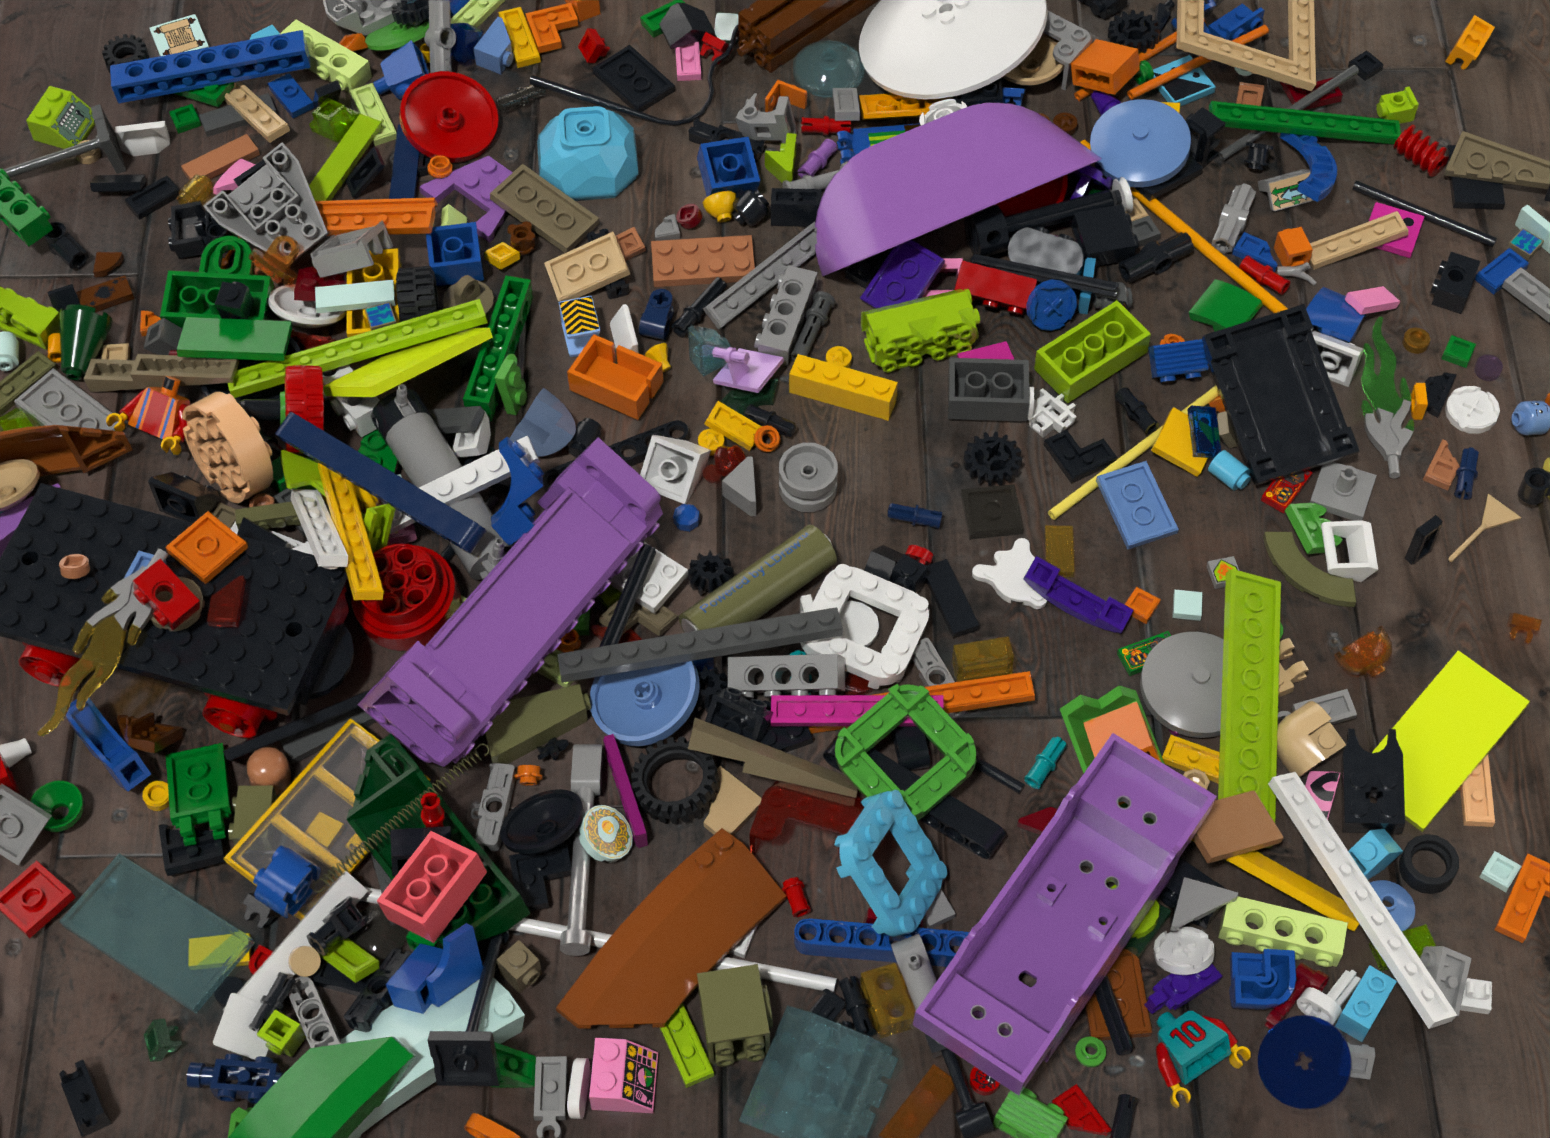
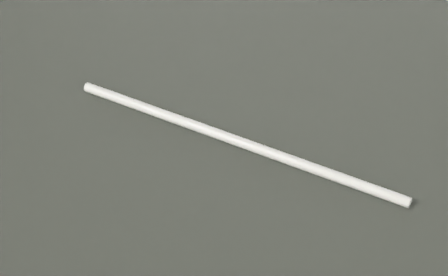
[360,887,837,993]

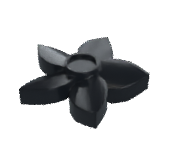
[536,737,569,760]

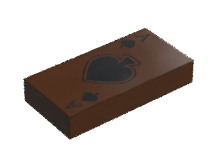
[76,275,134,312]

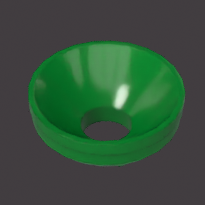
[30,781,84,832]

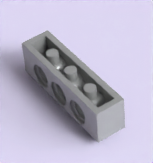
[754,265,818,367]
[728,654,845,699]

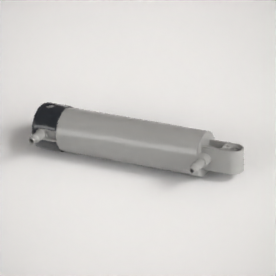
[371,385,513,580]

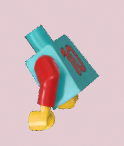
[1156,1011,1251,1108]

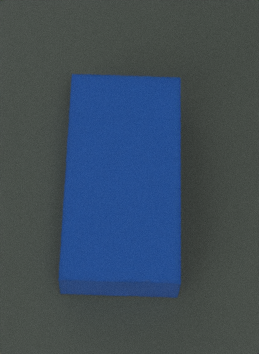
[1474,248,1529,295]

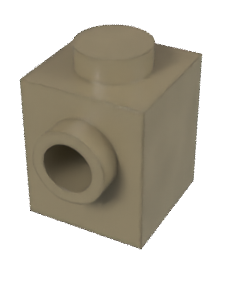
[496,940,542,993]

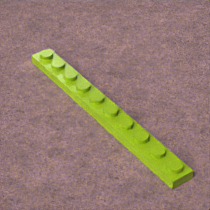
[228,299,488,398]

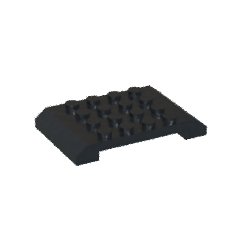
[1202,304,1360,485]

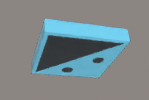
[1153,55,1216,107]

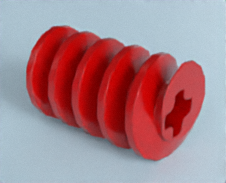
[1393,125,1449,177]

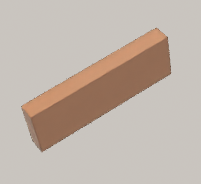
[181,134,260,187]

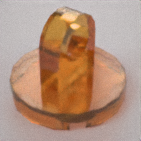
[249,236,299,286]

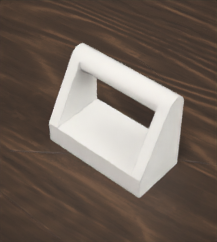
[1321,520,1378,582]

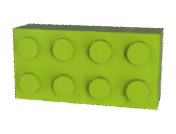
[1034,300,1151,403]

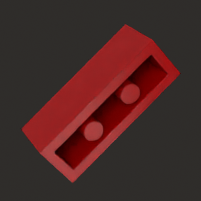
[954,260,1037,315]

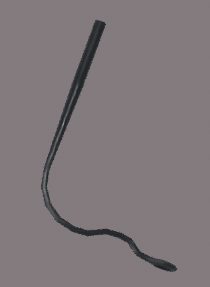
[530,24,740,126]

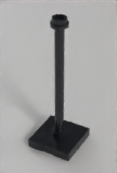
[427,931,509,1086]

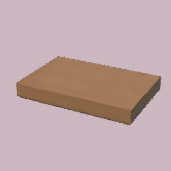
[1192,790,1284,864]

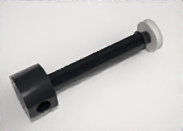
[964,177,1133,256]

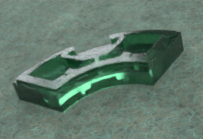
[721,378,778,416]

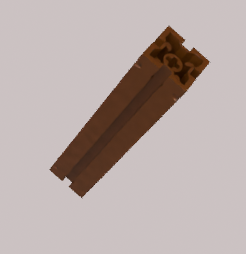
[737,0,879,73]

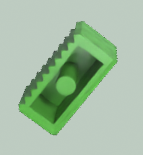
[993,1088,1068,1138]

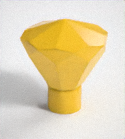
[645,343,671,372]

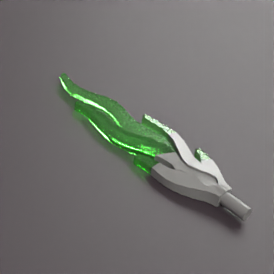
[1361,316,1414,479]

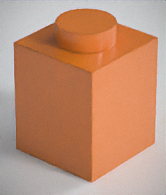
[1274,227,1313,266]

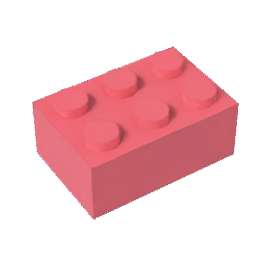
[377,831,487,943]

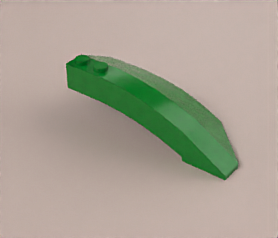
[228,1037,416,1138]

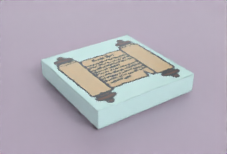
[149,14,209,56]

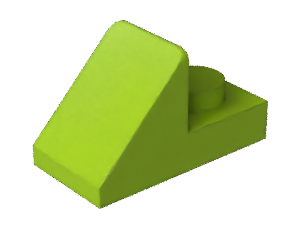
[765,133,796,183]

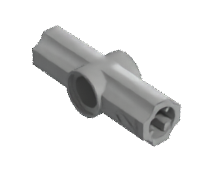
[424,0,456,73]
[1212,183,1256,254]

